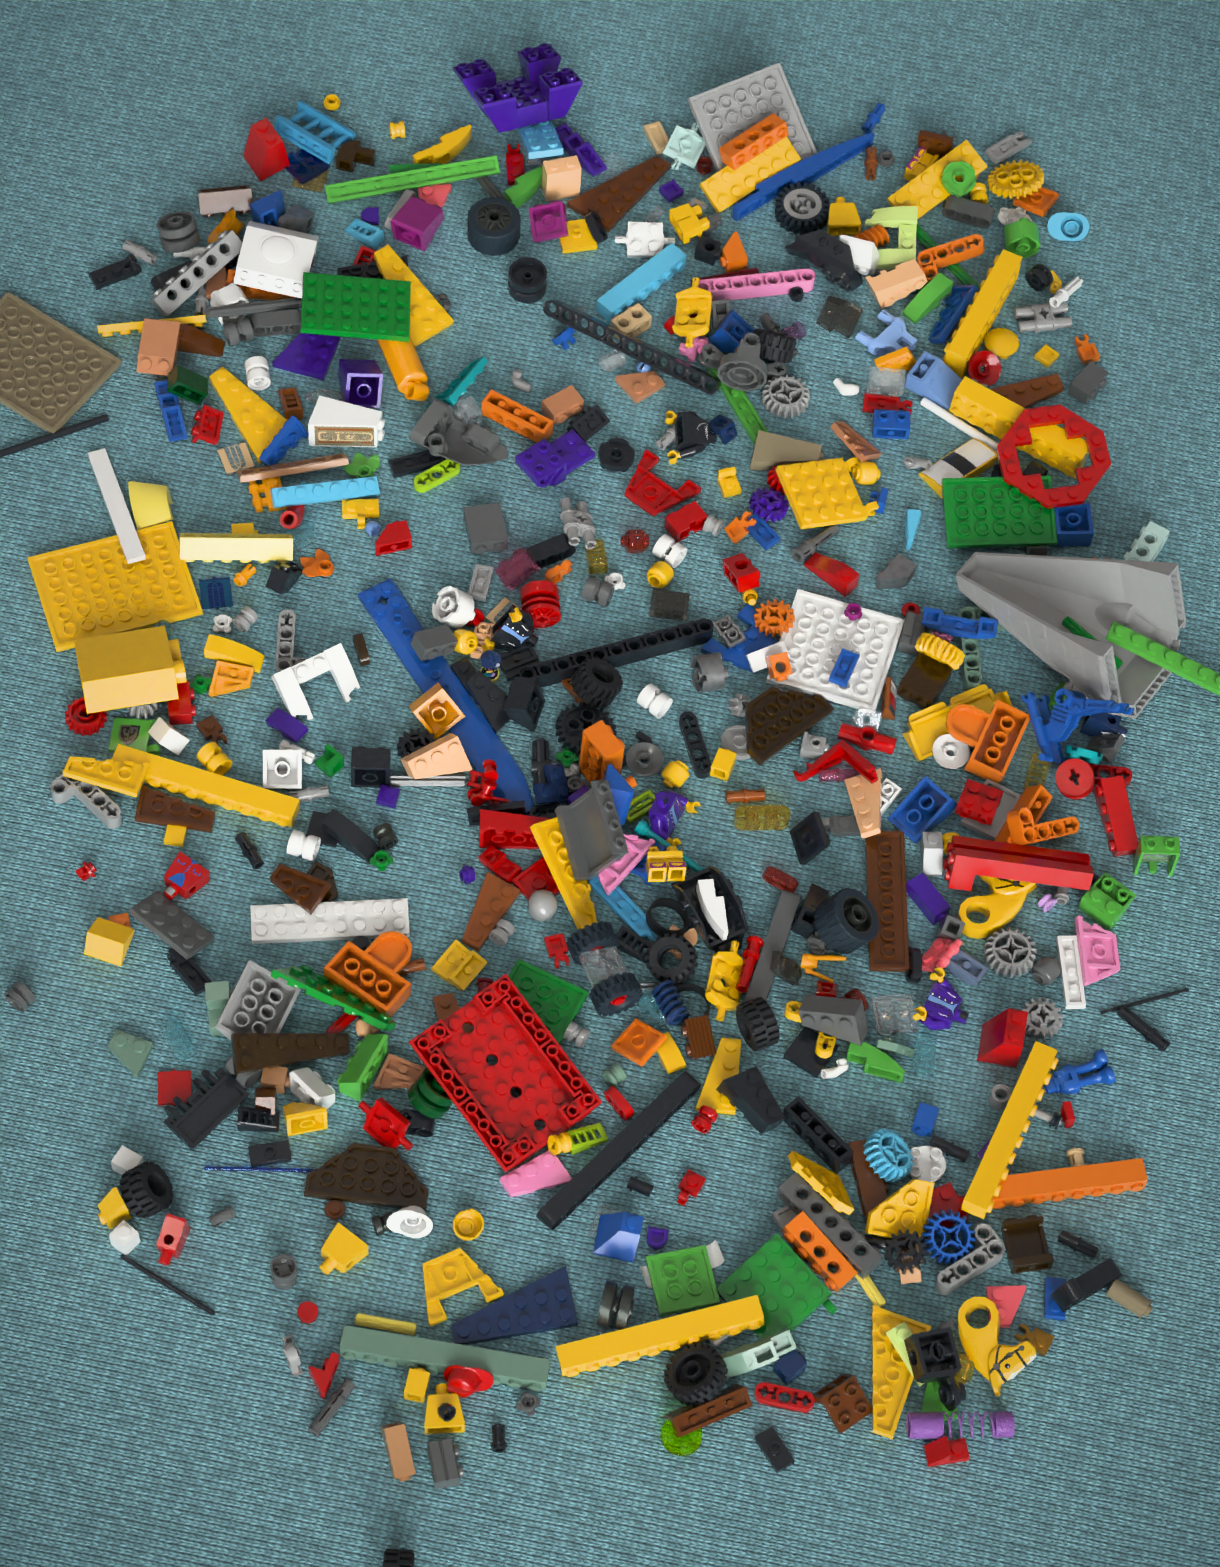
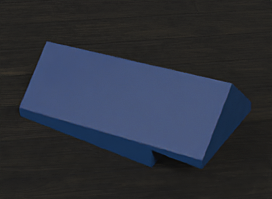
[602,764,634,826]

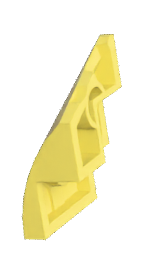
[128,481,174,530]

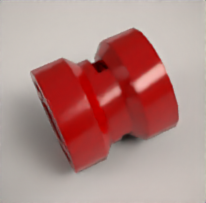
[691,1105,718,1134]

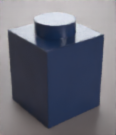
[773,1350,807,1386]

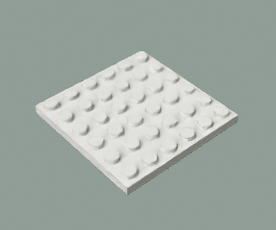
[766,589,905,714]

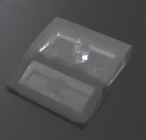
[870,994,919,1036]

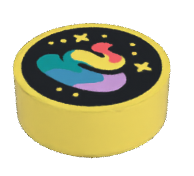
[481,667,499,683]

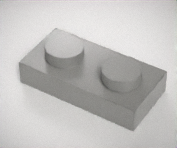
[468,564,494,602]

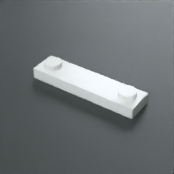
[1056,935,1086,1009]

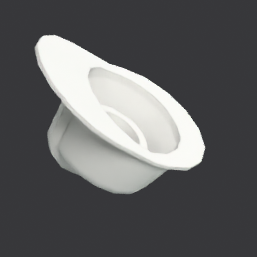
[386,1206,433,1238]

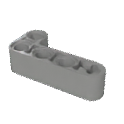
[275,609,309,682]
[50,774,122,829]
[935,1223,1005,1295]

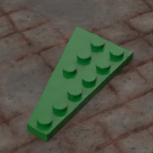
[270,965,397,1031]

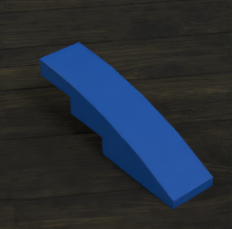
[154,380,188,442]

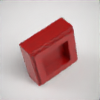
[1060,1101,1075,1128]

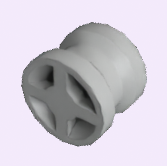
[703,514,724,537]

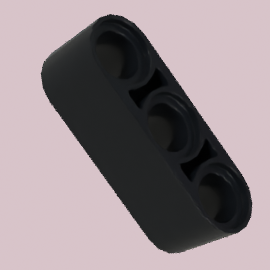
[520,534,576,572]

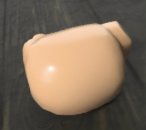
[355,1018,379,1038]

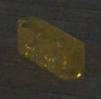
[734,805,791,830]

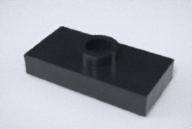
[248,1140,292,1168]
[754,1427,795,1474]

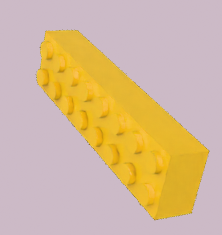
[942,249,1022,379]
[949,376,1089,479]

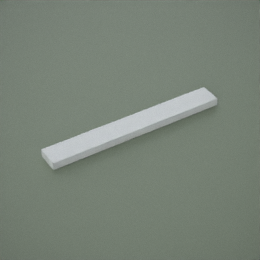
[88,448,146,564]

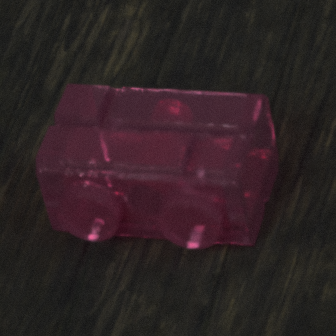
[494,547,540,591]

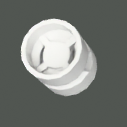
[245,356,271,391]
[652,534,687,568]
[637,683,673,719]
[287,830,321,861]

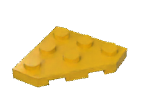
[788,1150,854,1215]
[865,1179,934,1240]

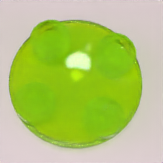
[660,1419,702,1456]

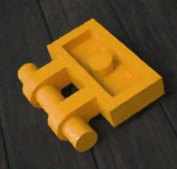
[248,476,286,513]

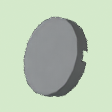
[720,725,751,760]

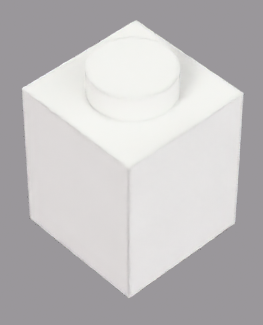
[111,1145,144,1175]
[109,1220,140,1256]

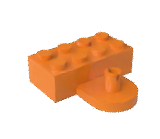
[946,699,1030,784]
[579,720,637,805]
[324,931,412,1017]

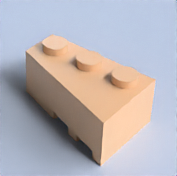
[865,259,928,309]
[401,733,473,779]

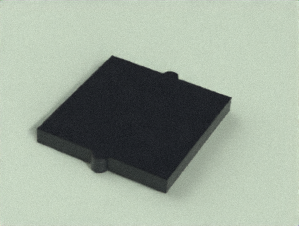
[306,811,338,848]

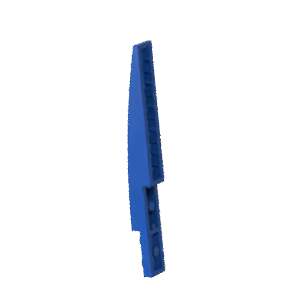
[732,132,874,222]

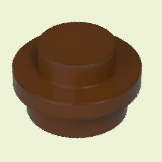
[324,1200,345,1220]

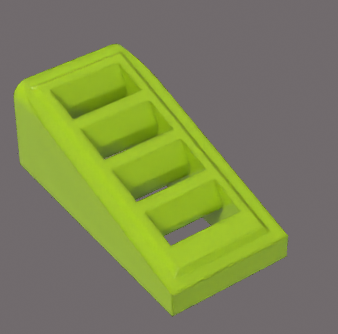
[565,1123,609,1156]

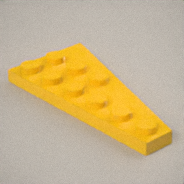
[374,245,454,347]
[209,366,287,465]
[872,1305,931,1439]

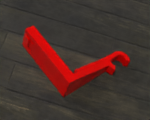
[793,740,878,784]

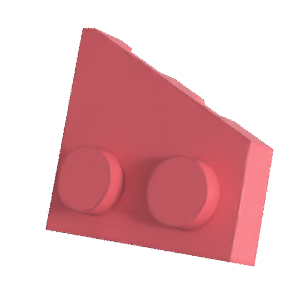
[418,184,451,209]
[986,1285,1026,1328]

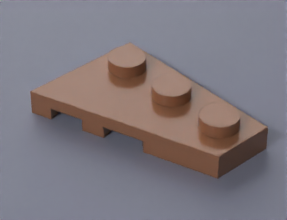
[830,420,882,462]

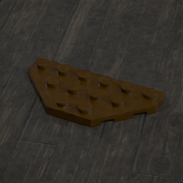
[745,687,834,766]
[304,1143,429,1212]

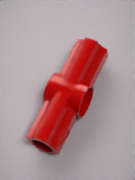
[837,723,897,755]

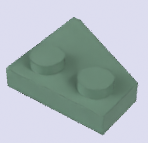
[108,1029,153,1078]
[876,1037,915,1057]

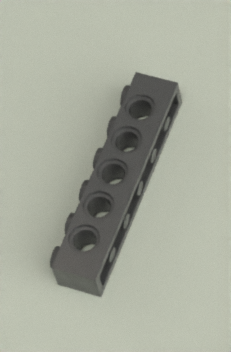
[777,1172,882,1280]

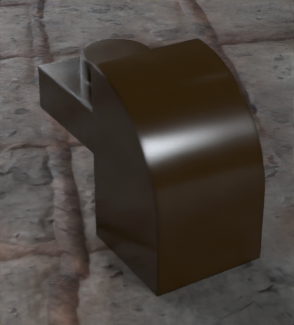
[336,140,376,173]

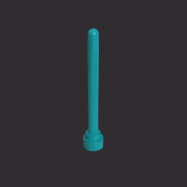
[634,819,704,872]

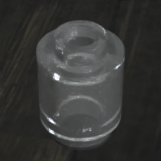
[598,349,626,372]

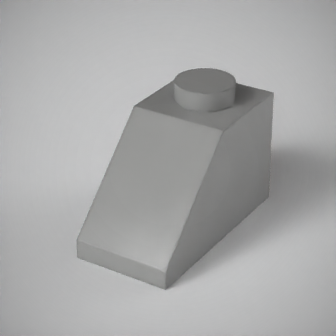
[920,832,943,877]

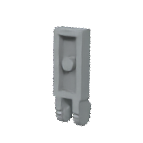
[985,131,1031,165]

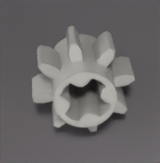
[728,693,751,717]

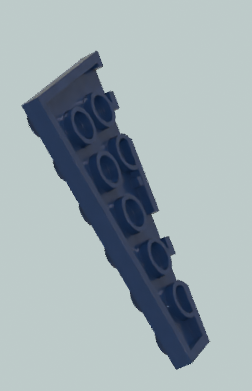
[451,1266,578,1345]

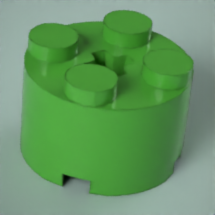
[1004,218,1040,258]

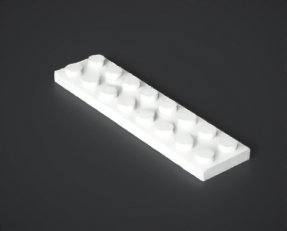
[250,898,410,944]

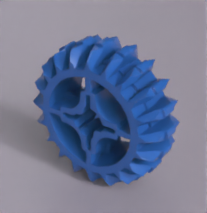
[921,1209,976,1265]

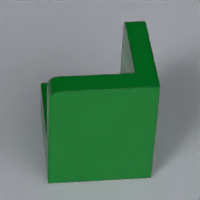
[315,744,344,778]

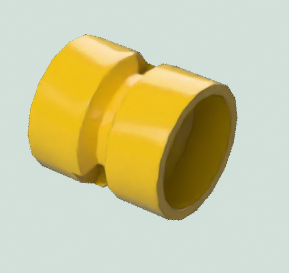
[197,742,233,776]

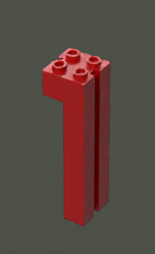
[943,835,1094,891]

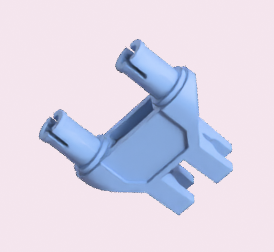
[856,309,917,356]

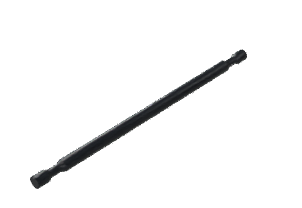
[1100,988,1189,1015]

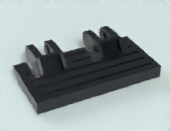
[163,1067,250,1151]

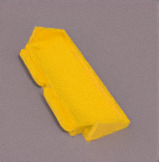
[902,684,1013,761]

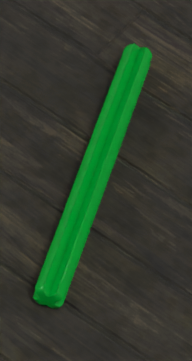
[916,225,980,293]

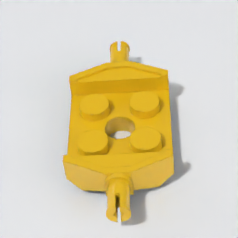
[672,277,712,347]
[705,941,743,1021]

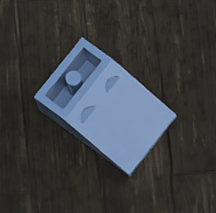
[905,351,962,411]

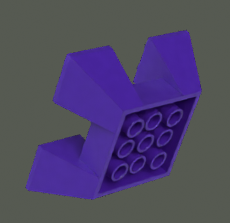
[452,43,583,133]

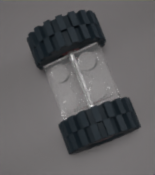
[566,921,643,1017]

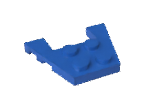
[701,603,777,674]

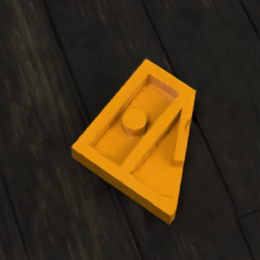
[874,346,917,374]
[208,660,255,697]

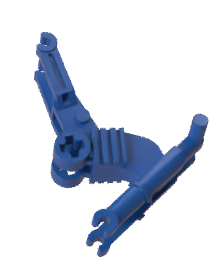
[1021,688,1134,764]

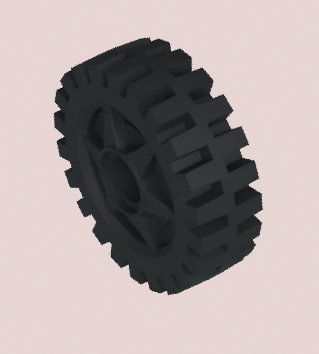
[664,1343,728,1406]

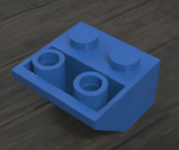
[250,190,286,227]

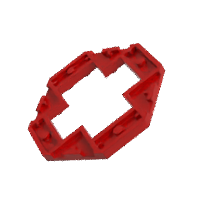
[996,404,1111,509]

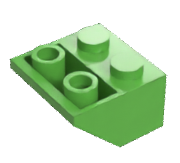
[1079,872,1136,931]

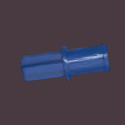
[861,103,885,133]

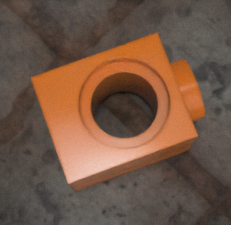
[765,652,793,682]

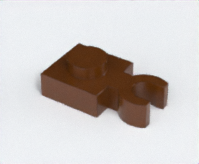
[196,715,227,744]

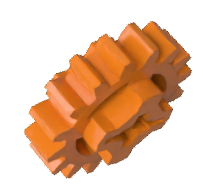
[754,599,795,637]

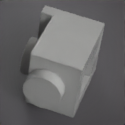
[800,732,829,760]

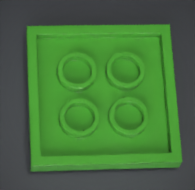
[645,1245,720,1317]

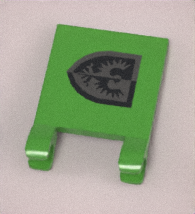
[108,718,164,756]

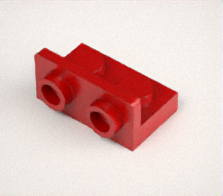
[191,405,224,445]

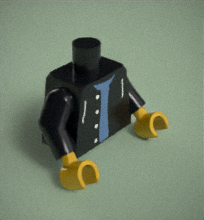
[665,411,717,464]
[481,604,538,652]

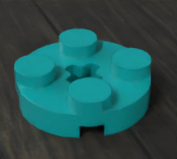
[1064,745,1103,765]

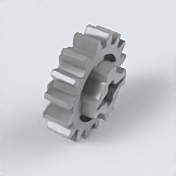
[1021,997,1063,1040]

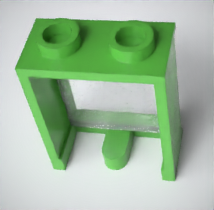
[1133,835,1180,876]

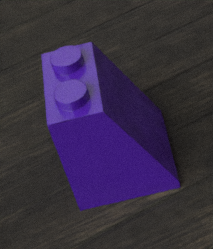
[338,359,383,408]

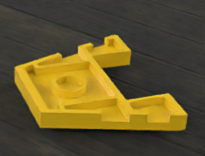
[422,1248,504,1327]

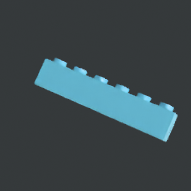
[596,243,687,323]

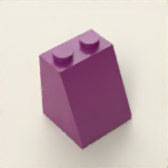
[391,196,444,252]

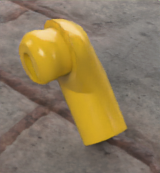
[1047,270,1062,294]

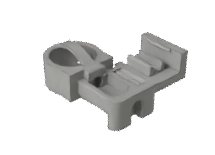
[282,1334,303,1377]

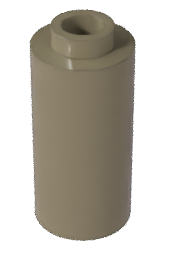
[1106,1278,1153,1318]

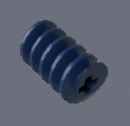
[652,980,690,1025]

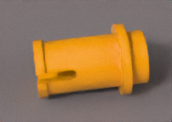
[233,564,256,587]

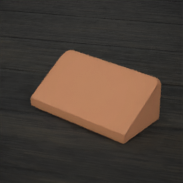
[206,267,226,299]

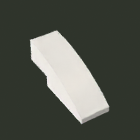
[696,879,728,940]

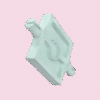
[663,123,706,170]

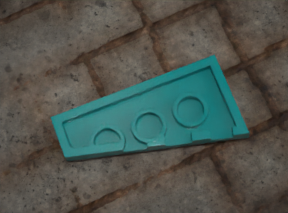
[425,356,488,409]

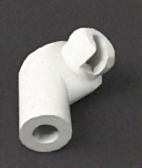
[833,378,859,396]
[821,1058,849,1079]

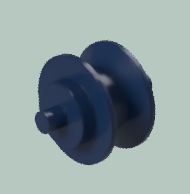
[480,650,501,670]

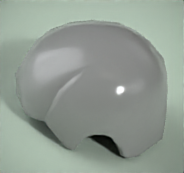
[528,889,558,922]

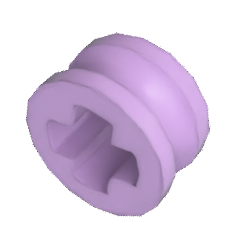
[1038,893,1057,912]

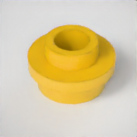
[323,94,341,111]

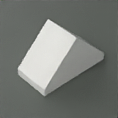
[148,717,190,755]

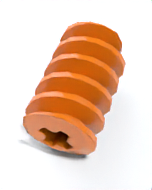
[852,225,890,249]

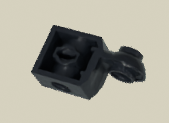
[904,1327,966,1411]

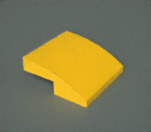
[431,939,488,991]

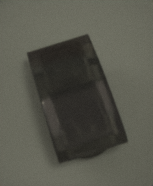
[770,951,802,986]

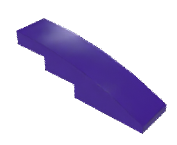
[555,123,607,177]

